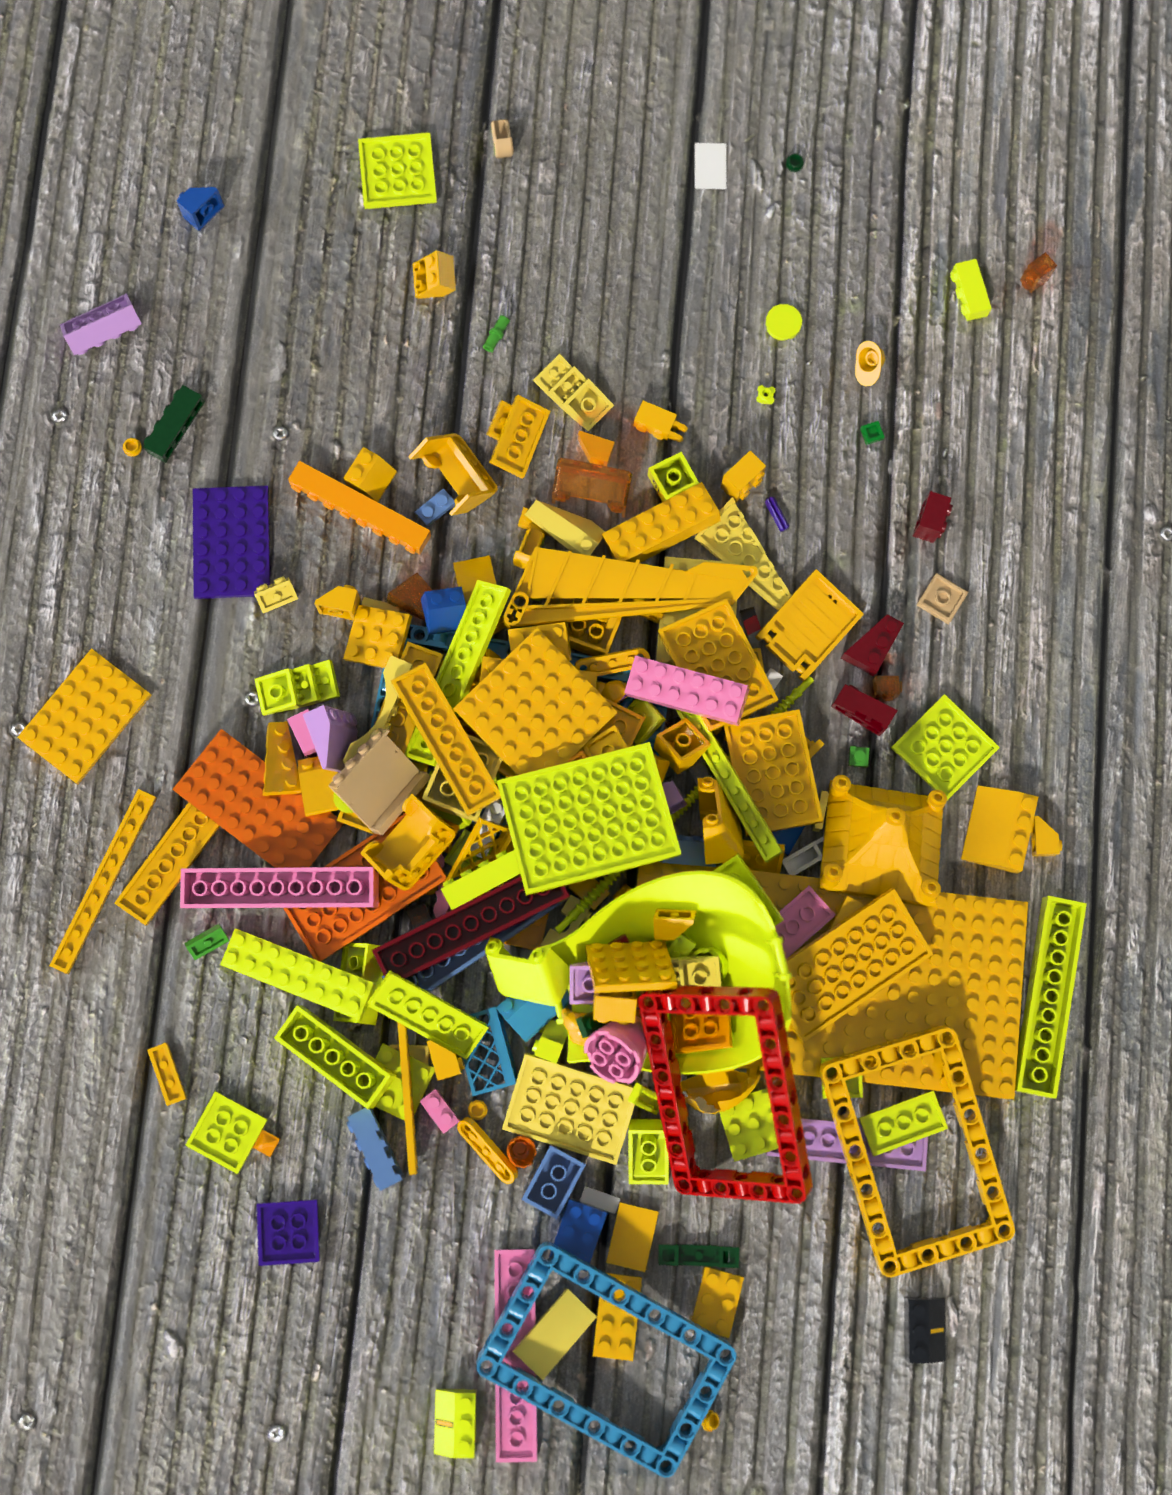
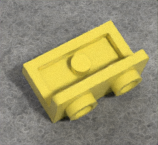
[254,576,298,613]

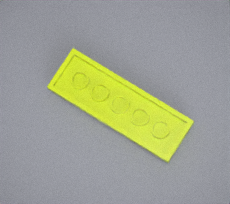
[367,970,489,1060]

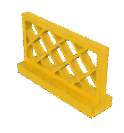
[445,817,513,898]

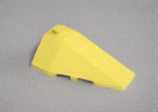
[525,500,605,555]

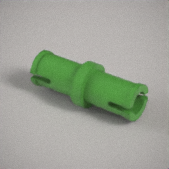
[483,315,510,353]

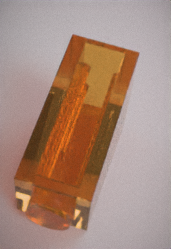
[386,573,432,621]

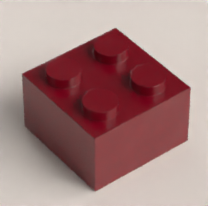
[912,491,953,543]

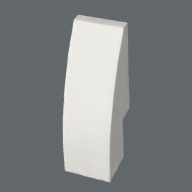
[782,836,824,875]

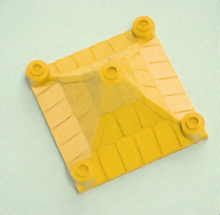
[819,775,947,907]

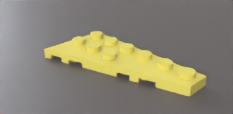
[695,497,791,611]

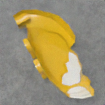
[680,1066,761,1114]

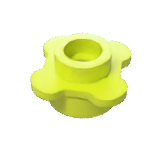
[756,385,776,404]

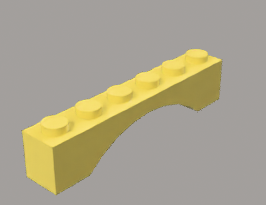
[343,655,414,764]

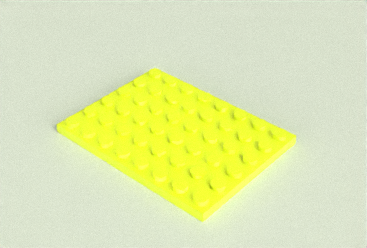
[497,742,681,895]

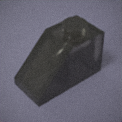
[406,900,433,929]

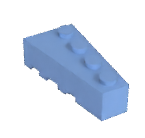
[346,1108,405,1191]

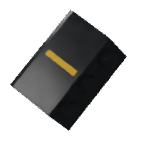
[904,1297,946,1364]

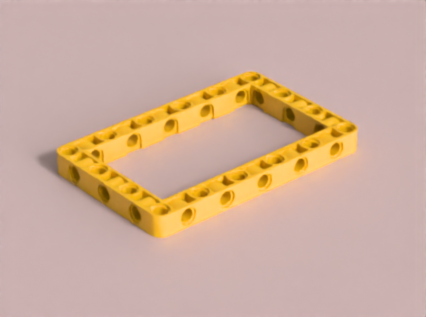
[819,1025,1015,1278]

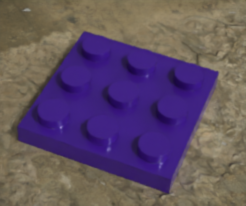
[257,1199,320,1266]

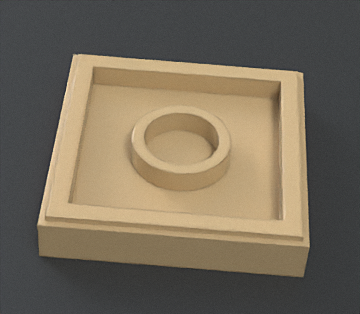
[917,573,968,625]

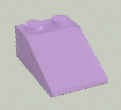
[570,962,594,1004]

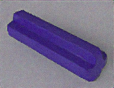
[765,496,789,532]

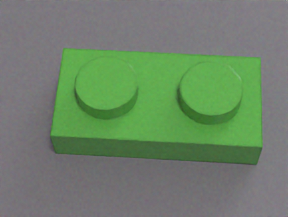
[185,924,230,960]

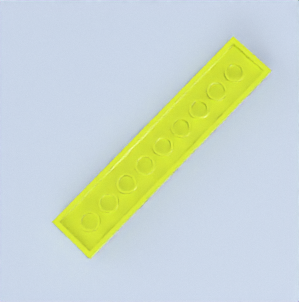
[405,580,511,767]

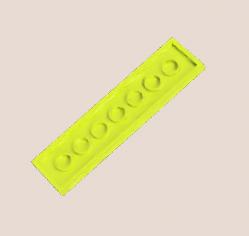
[220,928,376,1021]

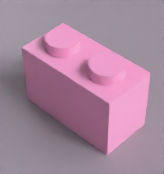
[419,1089,460,1134]

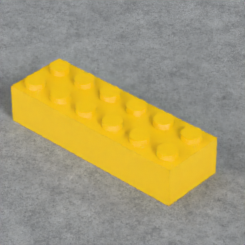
[602,482,721,563]

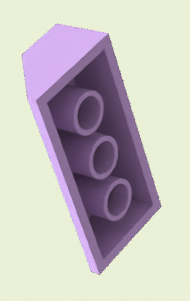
[60,294,142,355]

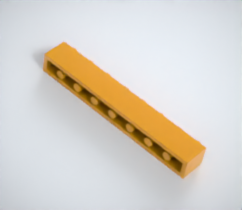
[288,461,431,554]

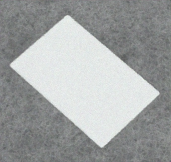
[695,143,726,189]

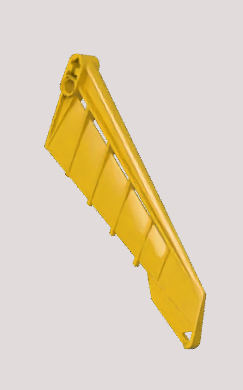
[503,547,758,629]

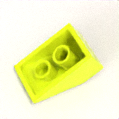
[628,1119,669,1184]

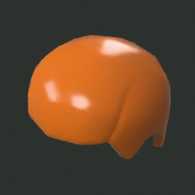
[506,1135,537,1168]

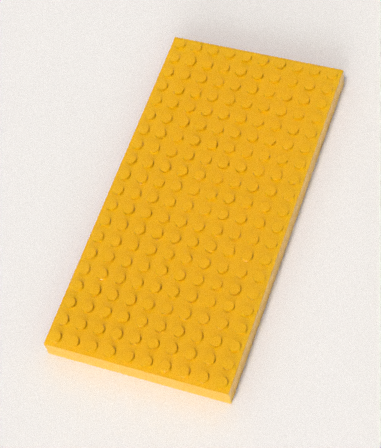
[636,862,1028,1100]

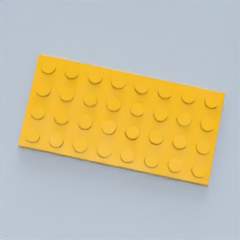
[786,888,933,1043]

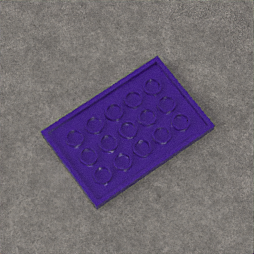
[193,486,270,599]

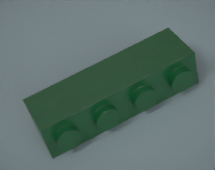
[143,385,205,463]

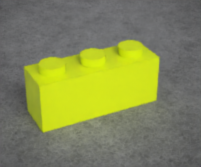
[951,259,992,321]

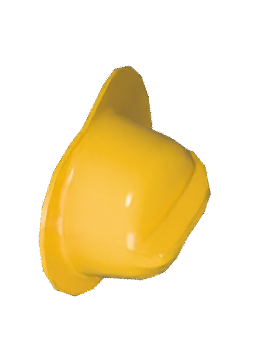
[855,341,885,386]

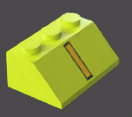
[434,1389,477,1458]

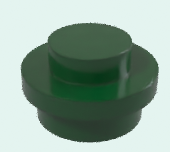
[786,154,804,172]

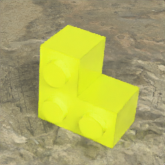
[532,1020,568,1064]

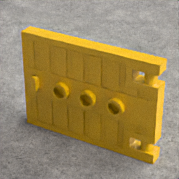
[755,569,864,682]

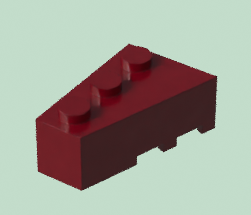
[840,614,904,677]
[831,684,898,737]

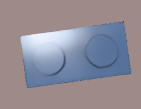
[415,488,455,527]

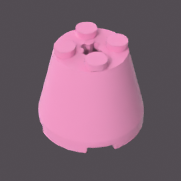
[584,1015,648,1084]

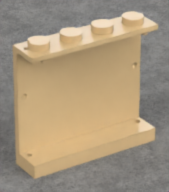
[329,728,431,835]

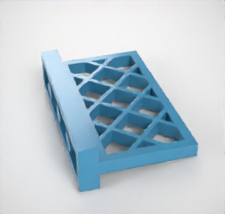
[463,1006,518,1096]

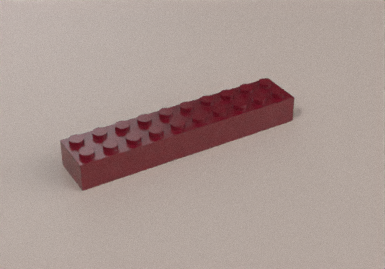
[372,876,570,979]

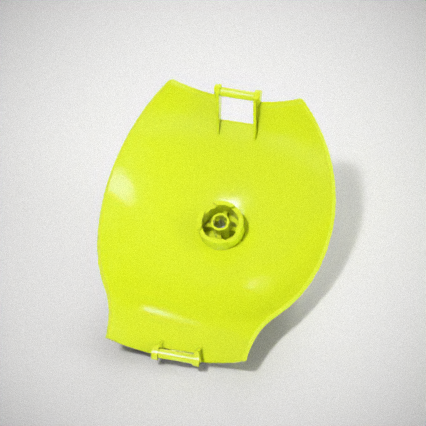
[542,871,792,1074]

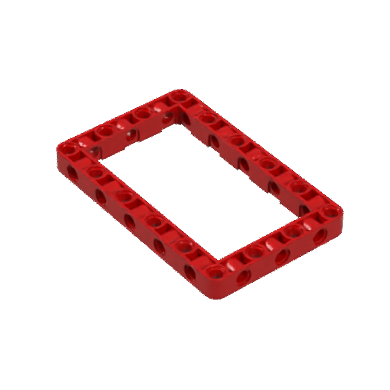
[638,985,813,1204]

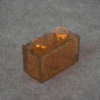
[1020,252,1057,294]

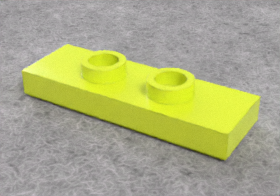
[628,1083,659,1115]

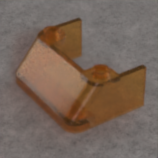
[552,458,632,518]

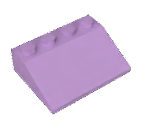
[303,705,358,772]

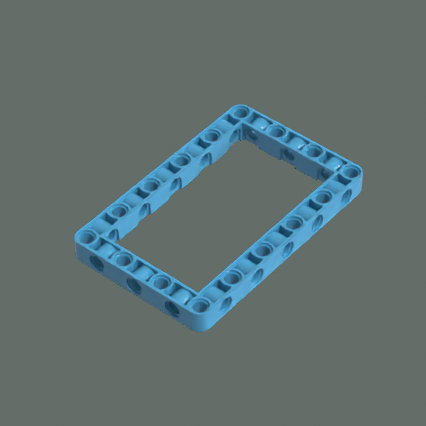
[476,1242,736,1478]

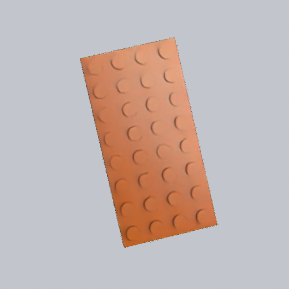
[172,729,344,868]
[283,813,447,962]

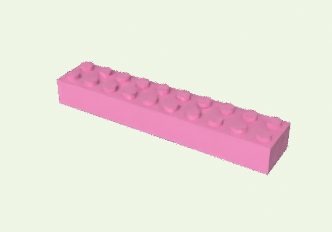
[180,867,379,908]

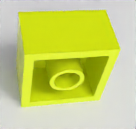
[647,451,699,502]

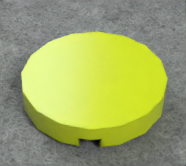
[765,304,802,341]

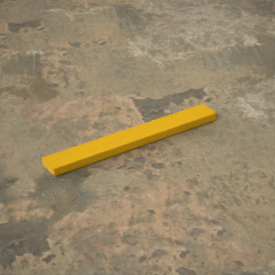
[398,1023,418,1175]

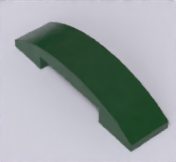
[658,1244,739,1268]

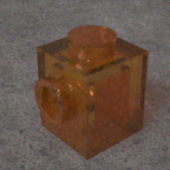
[873,676,902,701]

